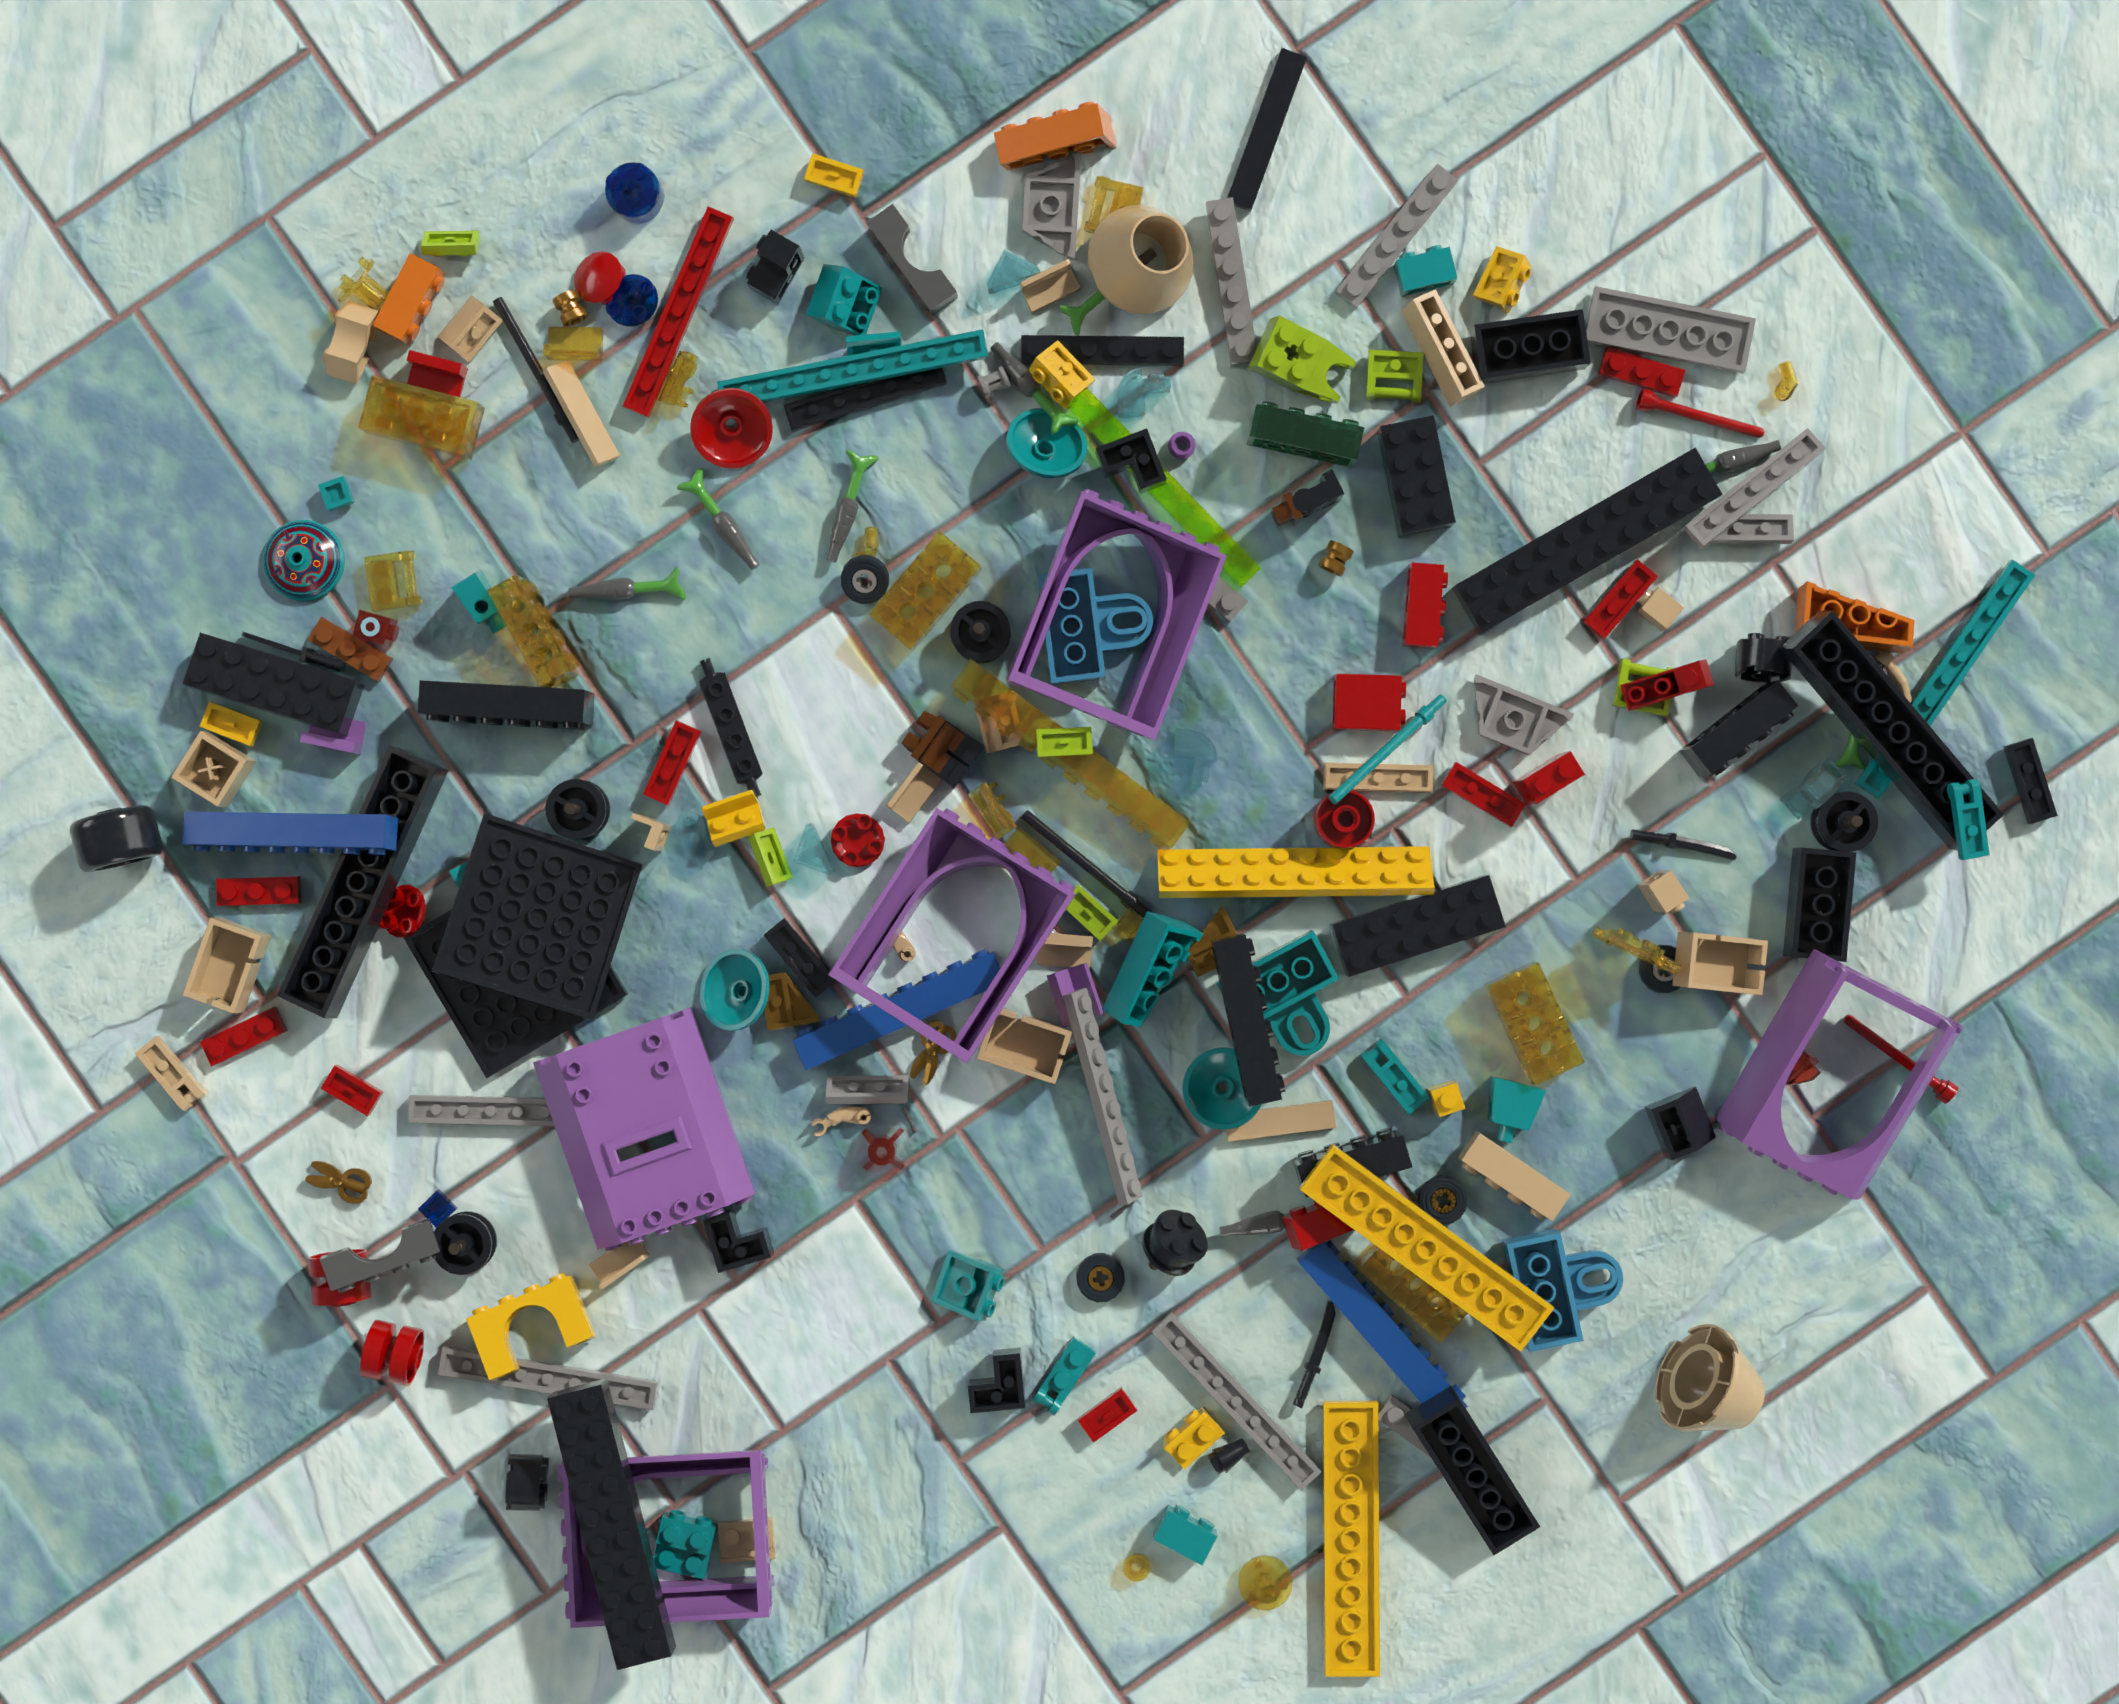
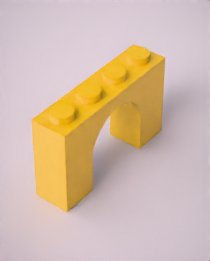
[466,1273,597,1381]

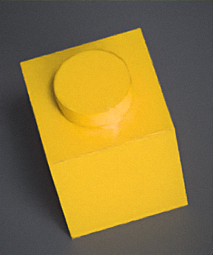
[1426,1080,1466,1117]

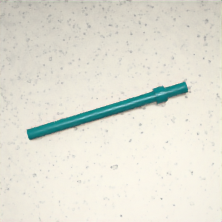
[1328,694,1447,804]

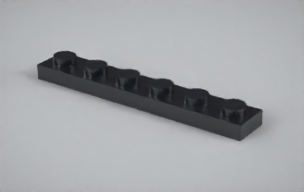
[1021,335,1184,366]

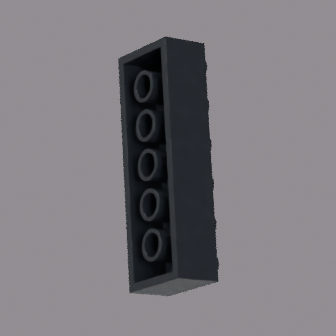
[182,632,364,737]
[418,680,595,730]
[1329,875,1506,977]
[1210,934,1285,1107]
[1405,1385,1540,1555]

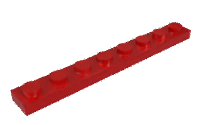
[623,206,734,418]

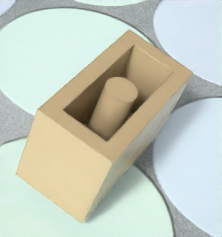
[1637,870,1689,914]

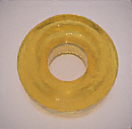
[1123,1553,1150,1582]

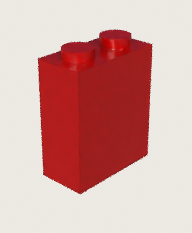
[1332,674,1406,732]
[1512,751,1585,805]

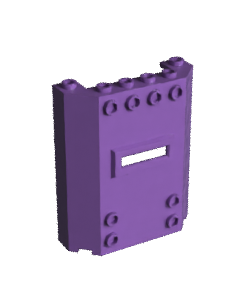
[533,1007,756,1251]

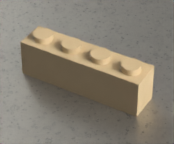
[1401,289,1485,407]
[1458,1131,1571,1221]

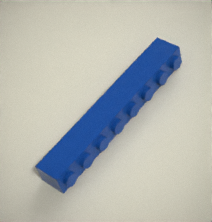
[182,812,398,855]
[792,949,1001,1070]
[1296,1240,1468,1408]

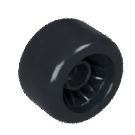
[70,805,163,872]

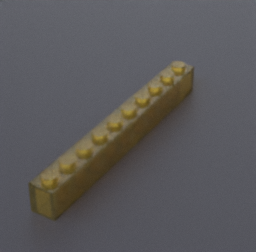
[951,659,1191,850]

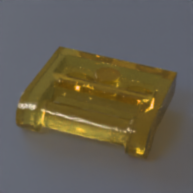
[1084,176,1144,234]
[364,550,422,612]

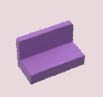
[300,720,367,754]
[1047,963,1103,1028]

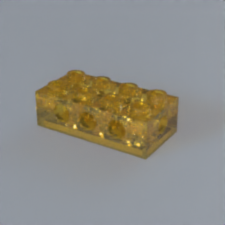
[869,531,982,652]
[487,574,579,688]
[1484,961,1585,1085]
[1355,1245,1468,1344]

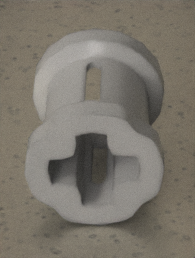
[977,366,1011,399]

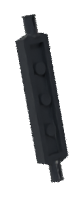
[699,658,763,797]

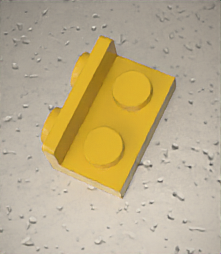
[1473,246,1531,314]
[1029,340,1095,409]
[702,790,766,847]
[1162,1407,1225,1470]

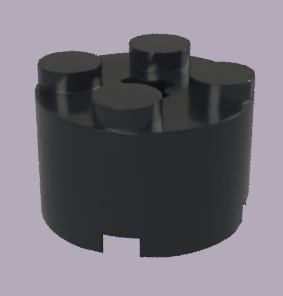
[1735,633,1792,683]
[505,1454,549,1511]

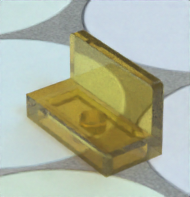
[543,327,603,361]

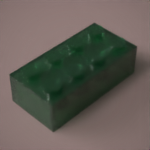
[1246,401,1365,468]

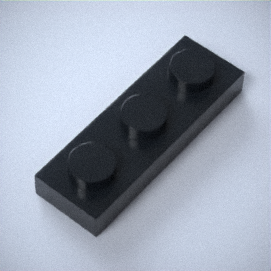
[2003,738,2058,824]
[763,918,837,998]

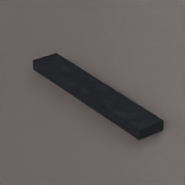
[1227,48,1307,212]
[784,368,947,432]

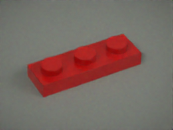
[1598,346,1686,398]
[1583,559,1658,639]
[643,720,702,806]
[1441,762,1526,828]
[216,876,301,906]
[200,1007,288,1066]

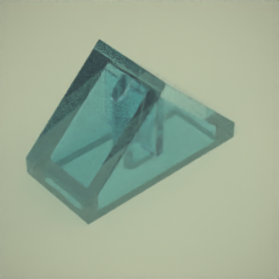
[986,249,1040,294]
[793,823,836,875]

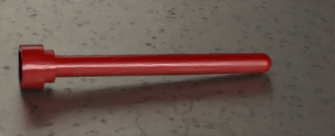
[1636,388,1765,438]
[1843,1015,1959,1104]

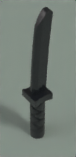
[241,632,346,673]
[1630,829,1737,860]
[1293,1301,1336,1408]

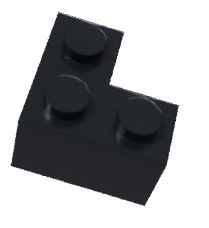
[746,229,805,305]
[1095,428,1167,494]
[703,1209,774,1273]
[968,1347,1026,1413]

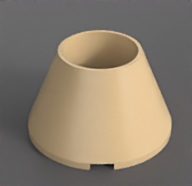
[1088,205,1194,314]
[1655,1324,1765,1432]

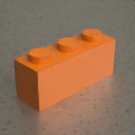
[372,253,445,345]

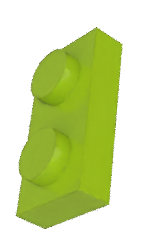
[420,230,481,257]
[1036,726,1093,757]
[748,827,793,887]
[1066,884,1118,941]

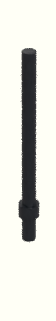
[493,297,580,443]
[1021,810,1154,918]

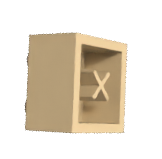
[171,731,257,807]

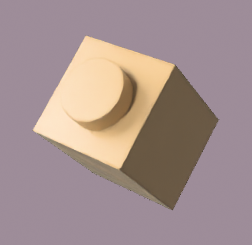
[1636,587,1684,631]

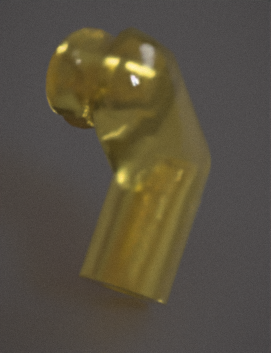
[1774,361,1798,401]
[856,527,879,557]

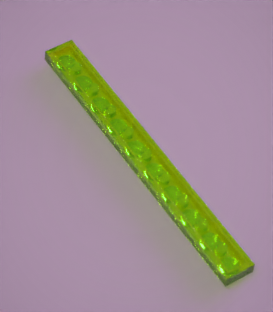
[1067,388,1261,588]

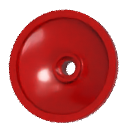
[690,388,773,468]

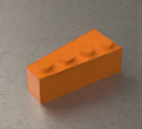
[994,102,1116,170]
[1794,581,1915,654]

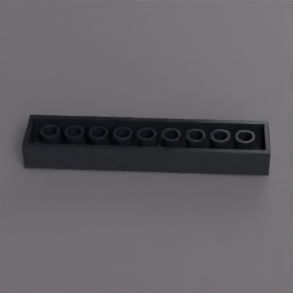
[1452,447,1723,635]
[1779,611,2004,850]
[277,745,449,1018]
[547,1378,676,1670]

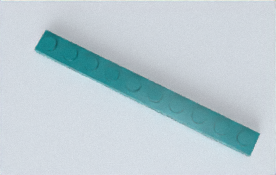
[717,329,989,403]
[1854,560,2035,799]

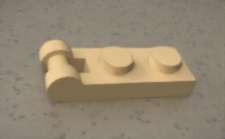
[135,1036,207,1111]

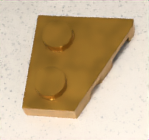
[1188,906,1237,977]
[764,972,820,1031]

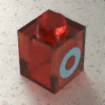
[352,610,399,647]

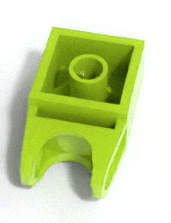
[1248,315,1356,404]

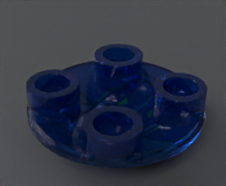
[606,274,658,327]

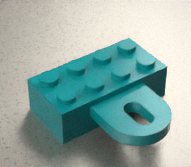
[1215,930,1339,1056]

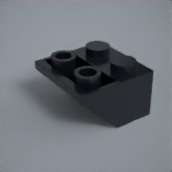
[1644,1086,1716,1160]

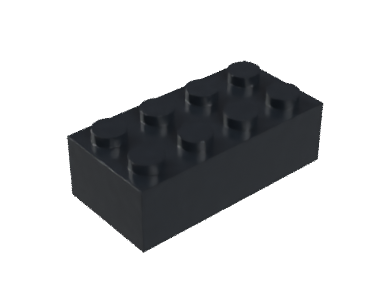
[1469,309,1591,384]
[1377,415,1456,538]
[1679,680,1798,777]
[1783,847,1856,962]
[1293,1128,1412,1198]

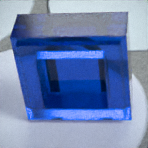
[418,1189,458,1228]

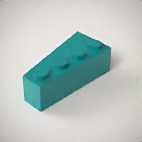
[1102,911,1204,1027]

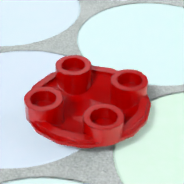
[574,251,626,305]
[831,813,885,867]
[380,885,426,938]

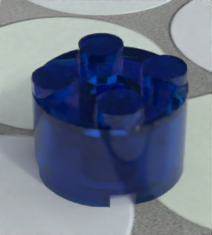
[605,162,665,224]

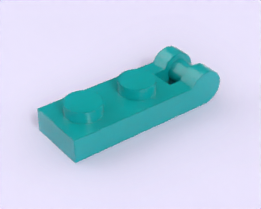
[1947,779,1990,860]
[1360,1038,1430,1115]
[1031,1336,1096,1416]

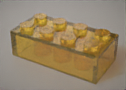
[358,375,485,460]

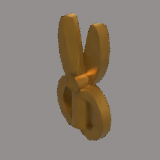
[910,1020,957,1085]
[305,1161,372,1204]

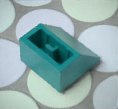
[806,264,883,336]

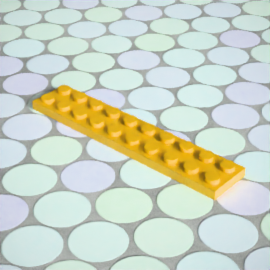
[1157,846,1435,898]
[1299,1144,1554,1352]
[1323,1400,1380,1677]

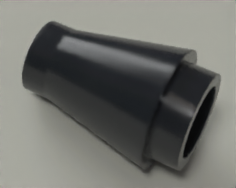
[1208,1438,1250,1474]

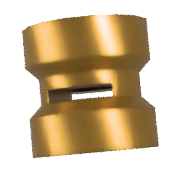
[552,290,588,327]
[1318,540,1354,577]

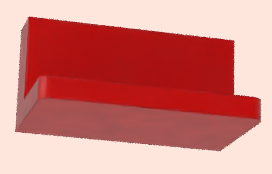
[407,350,468,399]

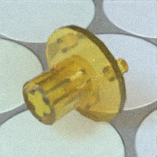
[337,256,389,310]
[1238,1555,1293,1610]

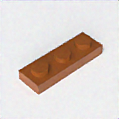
[307,617,393,682]

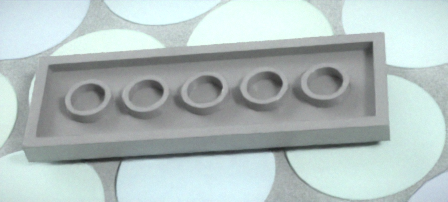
[1586,286,1756,374]

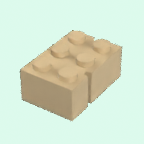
[183,917,272,1014]
[1672,931,1768,995]
[977,1008,1072,1084]

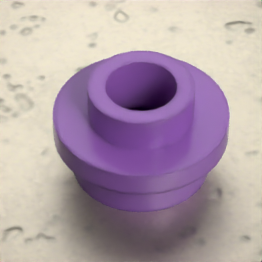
[1168,432,1196,459]

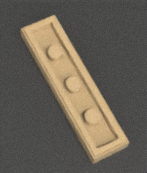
[543,361,620,467]
[1323,762,1433,793]
[1226,1100,1336,1142]

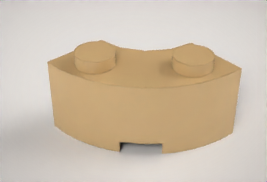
[323,301,379,384]

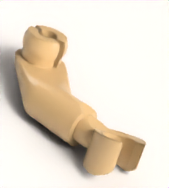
[1874,651,1912,703]
[893,932,916,962]
[811,1105,871,1136]

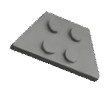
[1022,153,1081,260]
[1474,675,1574,755]

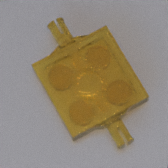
[1592,927,1681,975]

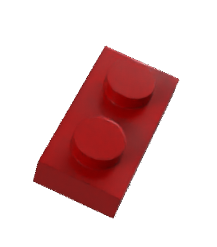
[320,1064,384,1116]
[1077,1387,1138,1443]

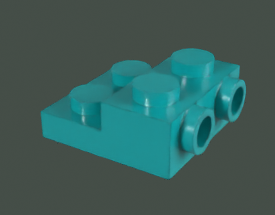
[931,1250,1005,1321]
[654,1510,718,1579]

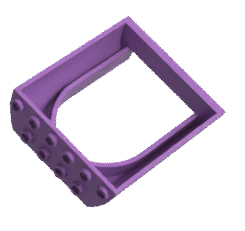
[1006,489,1227,740]
[828,807,1076,1064]
[1715,949,1963,1200]
[558,1450,775,1628]

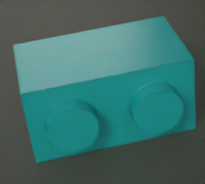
[1393,245,1457,297]
[1153,1504,1218,1565]

